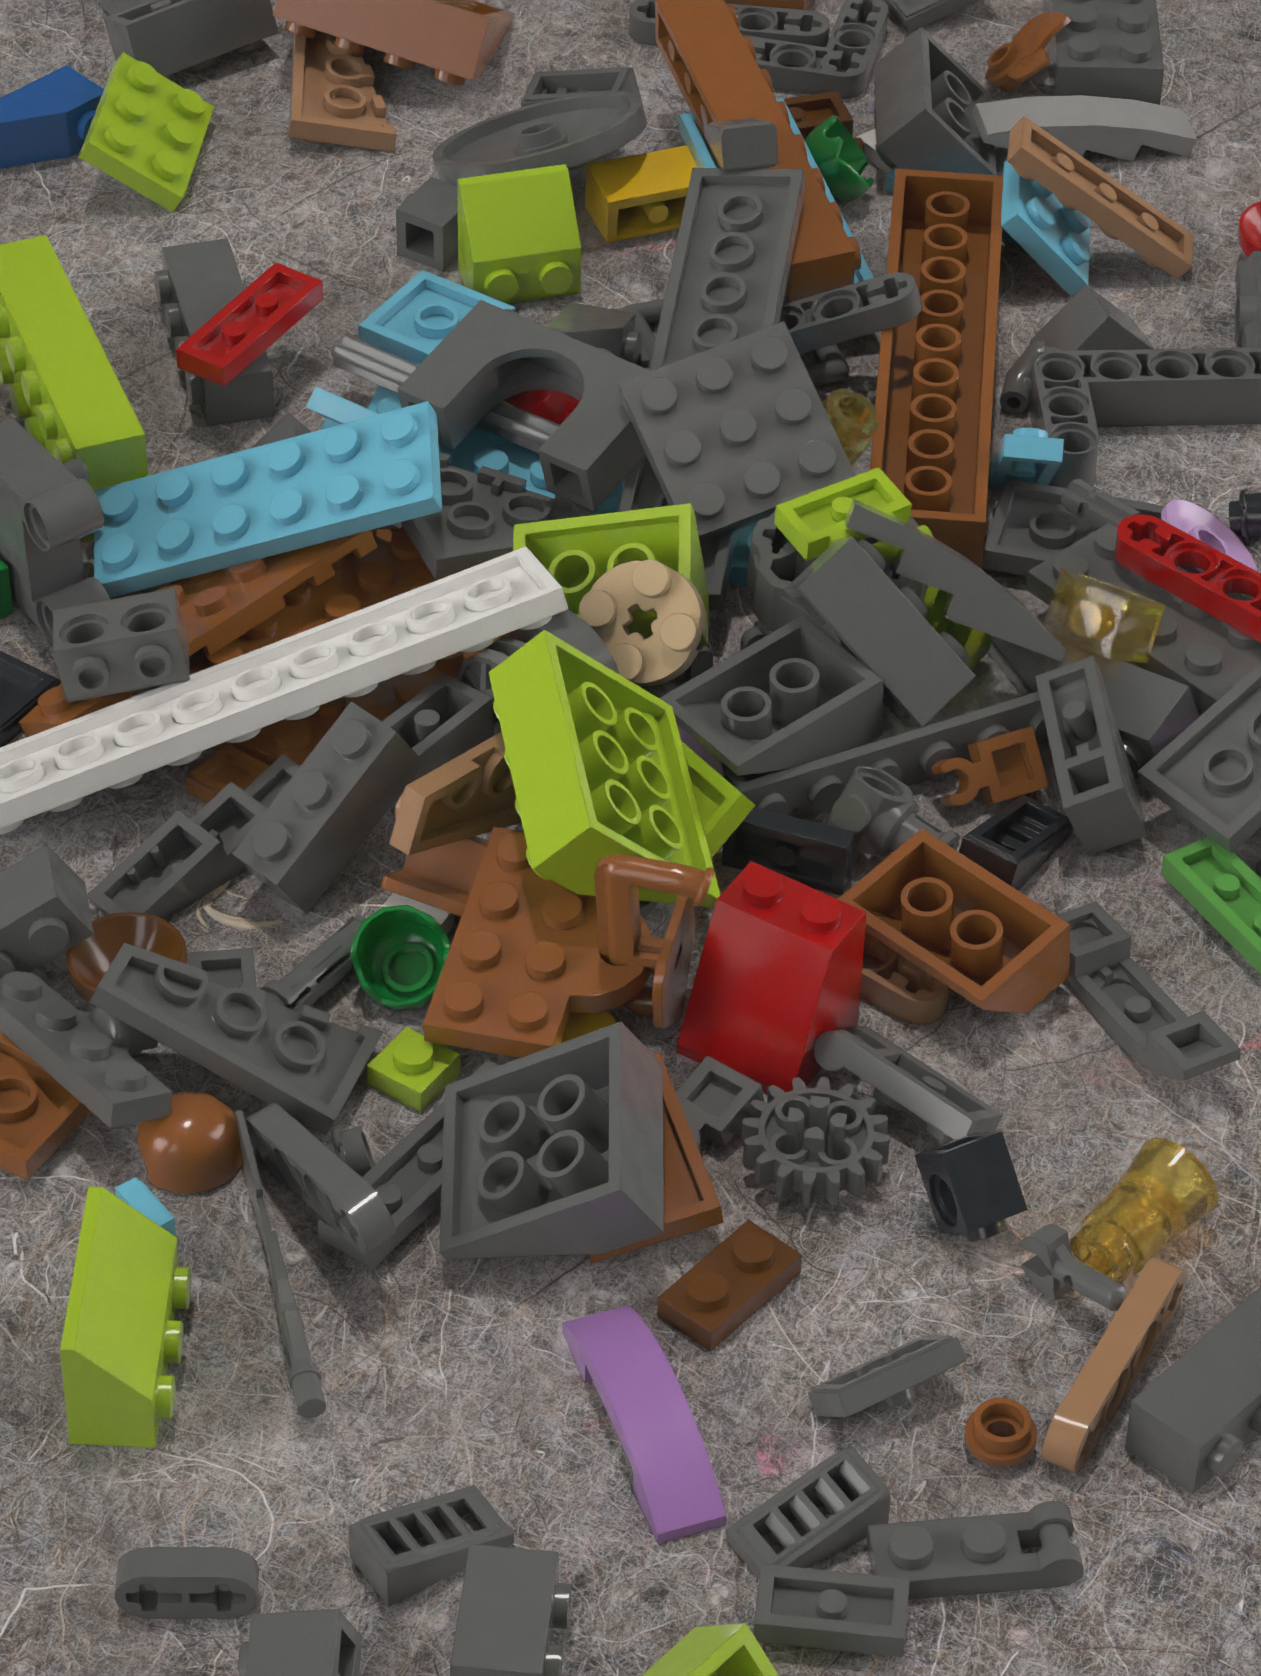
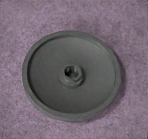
[432,92,647,186]

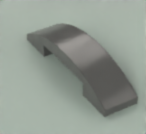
[1057,901,1241,1081]

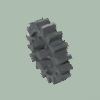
[741,1077,890,1206]

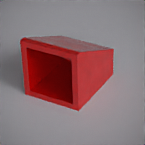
[677,861,866,1095]

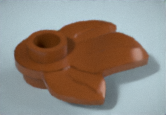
[985,11,1071,92]

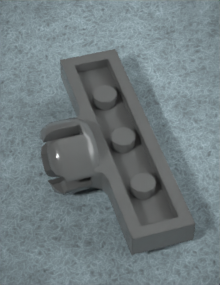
[0,971,172,1128]

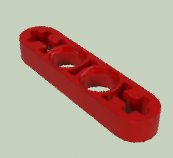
[1114,514,1261,643]

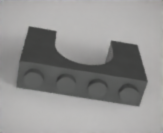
[397,300,654,512]

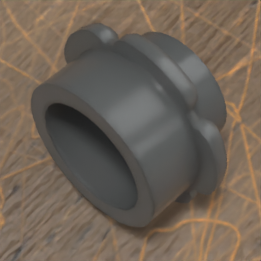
[324,1126,375,1177]

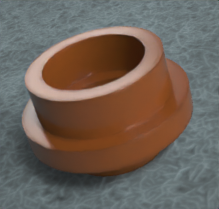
[964,1398,1037,1467]

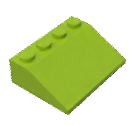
[488,630,720,908]

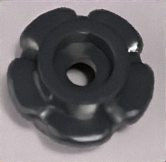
[1229,489,1261,547]

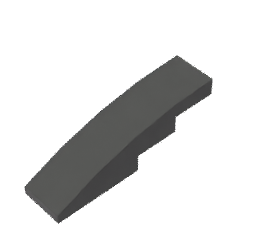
[844,499,1066,662]
[87,754,300,919]

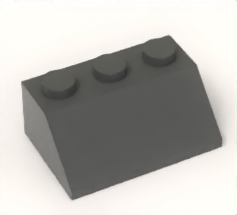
[873,27,997,175]

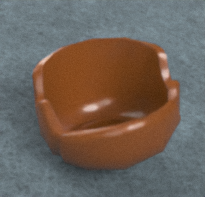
[137,1092,243,1193]

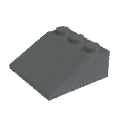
[439,1022,664,1260]

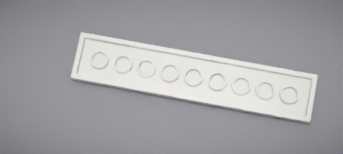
[0,547,568,835]

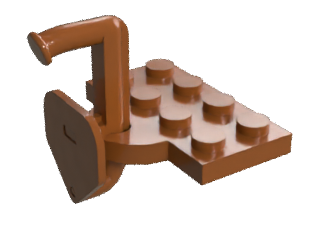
[423,827,714,1058]

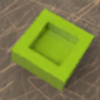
[367,1027,461,1112]

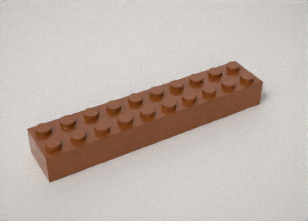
[870,168,1003,569]

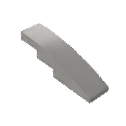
[971,95,1197,162]

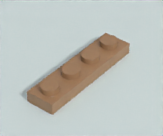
[1007,116,1193,280]

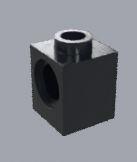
[914,1131,1028,1242]

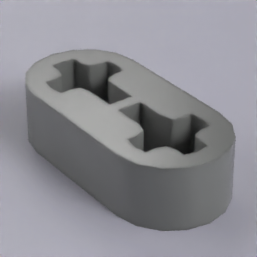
[114,1547,259,1619]

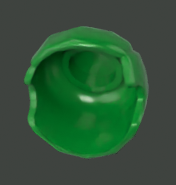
[805,115,874,202]
[350,905,451,1011]

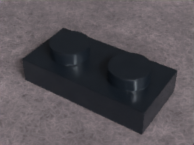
[722,807,854,895]

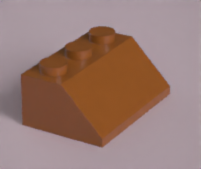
[838,828,1070,1014]

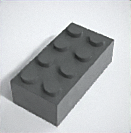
[1043,0,1164,105]

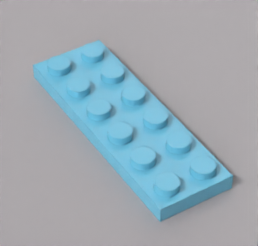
[94,401,442,598]

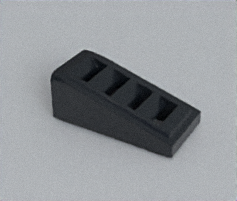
[959,795,1074,891]

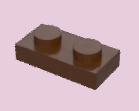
[657,1220,802,1352]

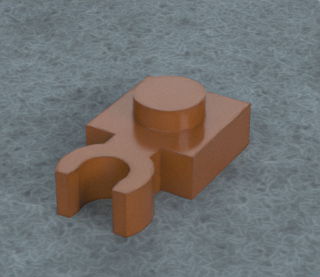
[931,727,1049,807]

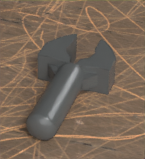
[1018,1224,1128,1311]

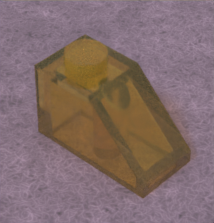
[1044,568,1165,663]

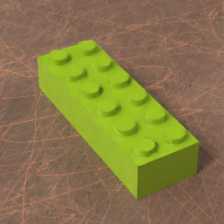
[0,235,148,542]

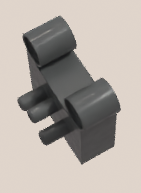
[0,418,110,647]

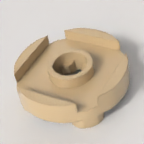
[579,560,706,686]

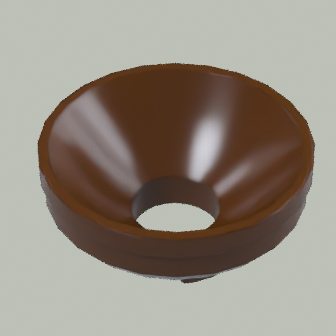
[66,912,188,1002]

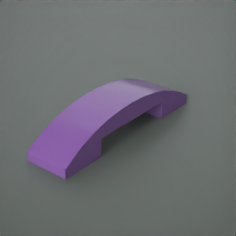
[562,1305,727,1544]

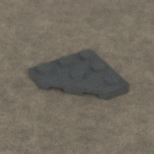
[401,452,593,579]

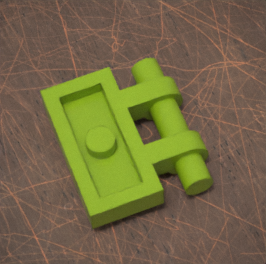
[774,467,933,566]

